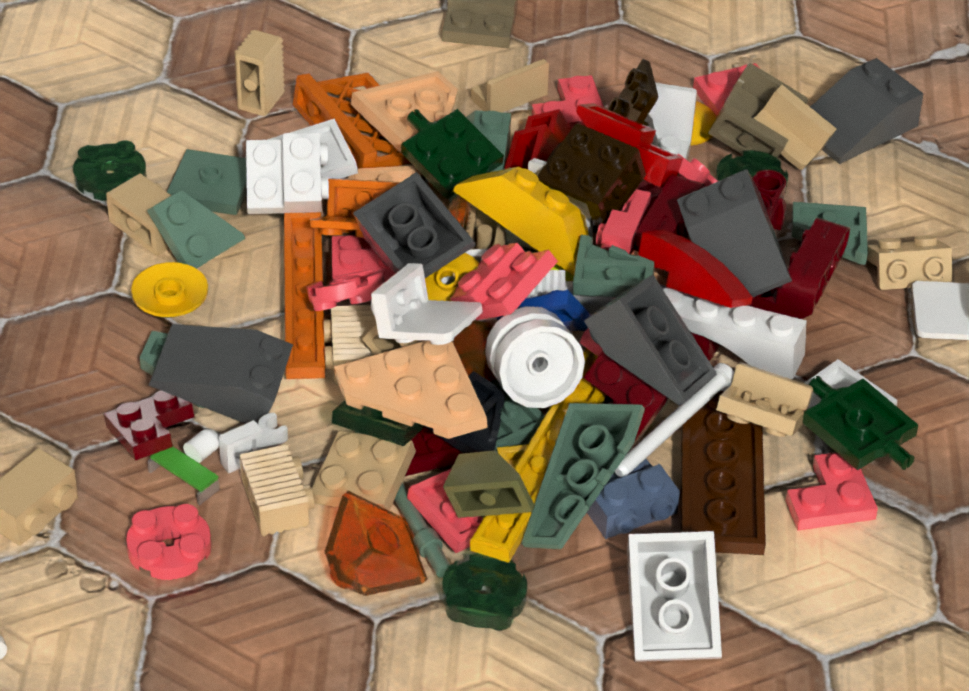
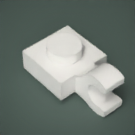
[219,412,288,474]

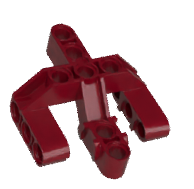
[634,170,850,360]

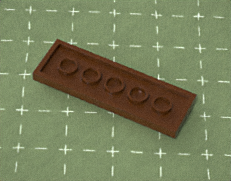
[681,366,766,555]

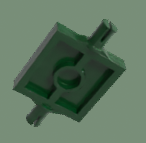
[401,109,504,199]
[802,376,918,470]

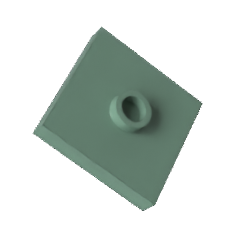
[167,149,247,215]

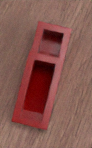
[576,103,683,188]
[505,109,572,169]
[638,229,753,308]

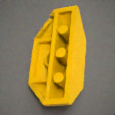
[453,166,589,276]

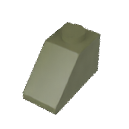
[443,451,535,518]

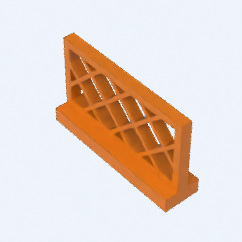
[293,73,411,169]

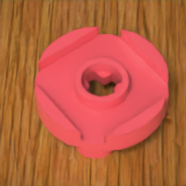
[306,270,385,311]
[126,504,211,580]

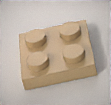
[311,431,416,515]

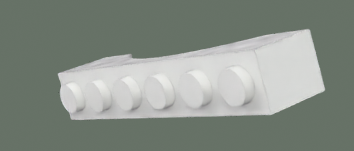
[573,284,807,380]

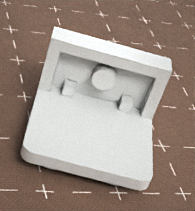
[371,263,483,345]
[911,281,969,340]

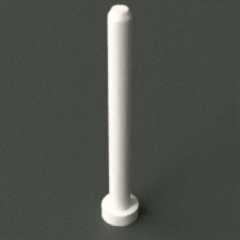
[615,363,735,477]

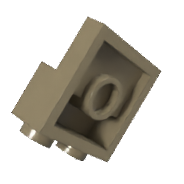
[442,0,518,48]

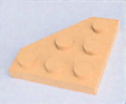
[351,71,458,156]
[334,340,488,439]

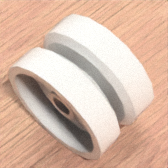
[485,306,585,408]

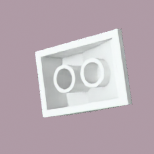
[627,531,722,662]

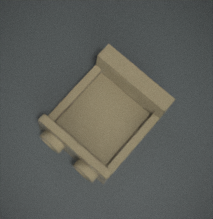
[708,63,808,170]

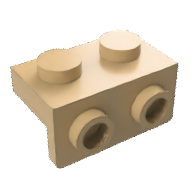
[867,235,952,290]
[716,363,813,437]

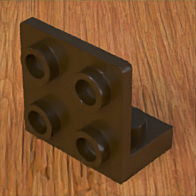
[608,59,659,147]
[538,124,646,227]

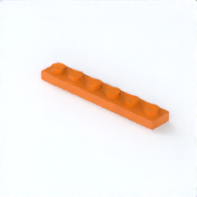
[284,212,325,379]

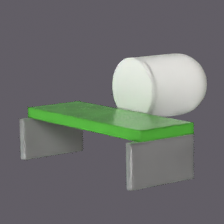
[148,429,219,506]

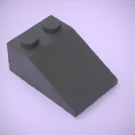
[810,58,924,164]
[677,169,792,297]
[353,172,476,278]
[584,274,717,405]
[149,324,293,424]

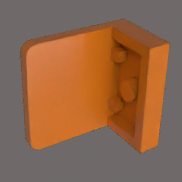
[310,178,400,237]

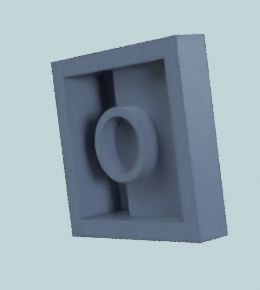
[587,458,680,539]

